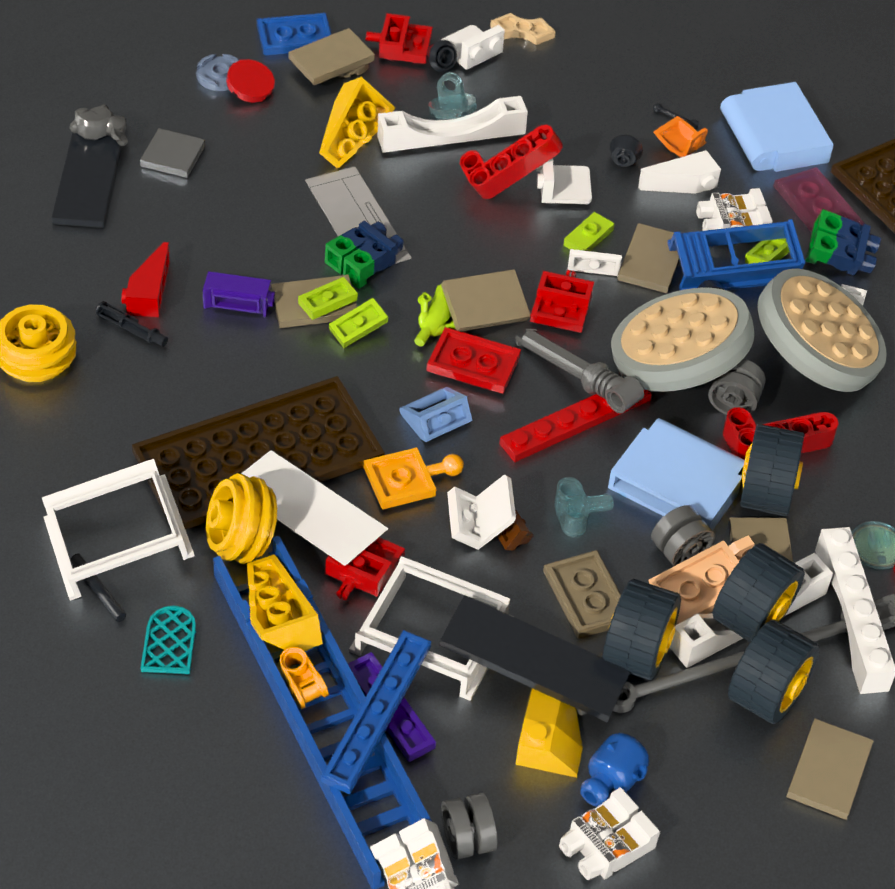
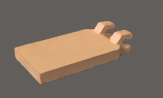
[648,535,755,625]

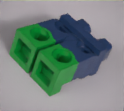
[805,209,881,276]
[325,220,403,289]

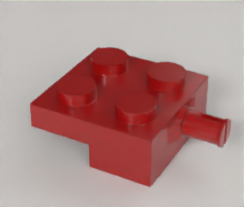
[366,13,433,64]
[530,270,594,333]
[326,537,405,600]

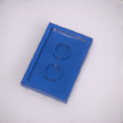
[257,13,332,55]

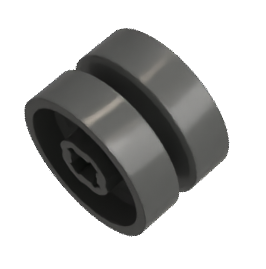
[708,359,766,414]
[651,505,716,566]
[441,792,497,860]

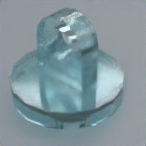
[428,72,477,119]

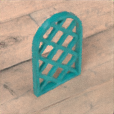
[140,606,196,674]

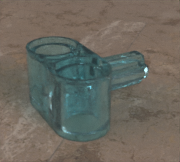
[554,477,614,537]

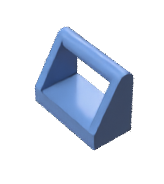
[399,387,473,442]

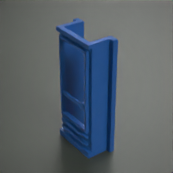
[667,219,805,290]

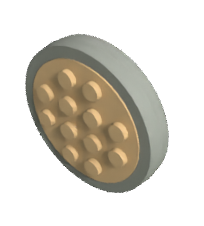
[758,269,886,392]
[611,288,754,392]

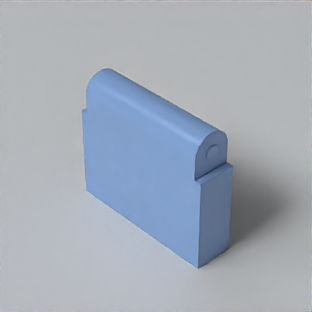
[720,82,834,172]
[608,418,745,530]

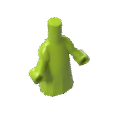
[414,284,456,347]

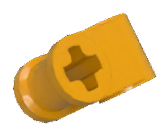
[280,647,329,709]

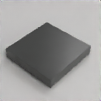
[140,128,205,178]

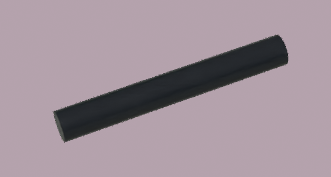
[70,553,126,622]

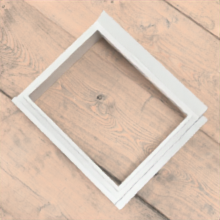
[42,459,195,601]
[349,556,514,701]

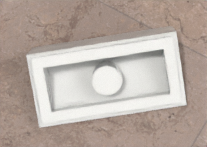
[568,249,622,276]

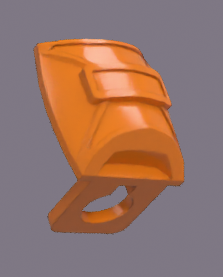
[654,116,708,158]

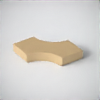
[490,13,555,45]

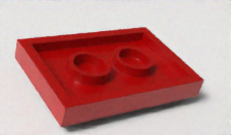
[427,327,521,394]

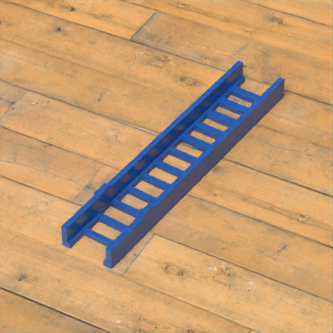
[213,536,432,889]

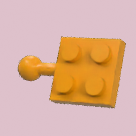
[364,447,464,510]

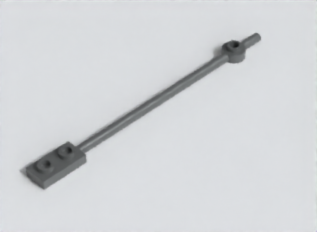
[577,594,895,716]

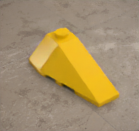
[319,77,395,168]
[247,554,323,651]
[516,688,583,778]

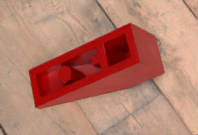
[122,242,170,317]

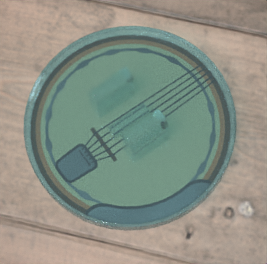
[852,521,895,569]

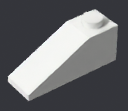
[638,150,721,194]

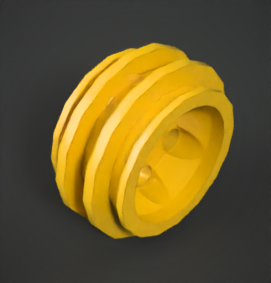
[0,304,77,382]
[206,473,277,564]

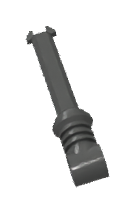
[515,329,644,413]

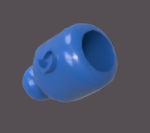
[580,733,649,806]

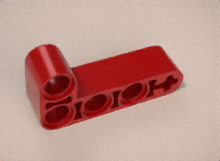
[460,125,563,199]
[723,407,839,460]

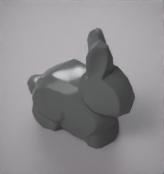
[70,104,128,146]

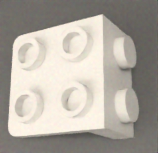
[441,25,505,70]
[536,158,592,204]
[447,475,516,550]

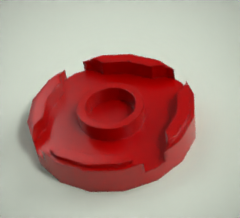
[226,59,275,103]

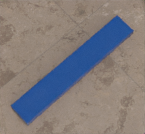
[321,630,431,794]

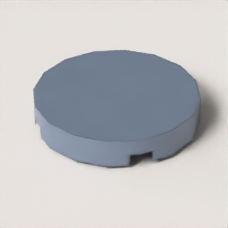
[196,54,239,91]

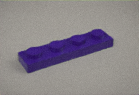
[348,652,436,762]

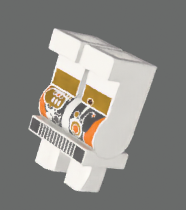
[696,188,773,231]
[559,787,660,880]
[370,818,459,889]

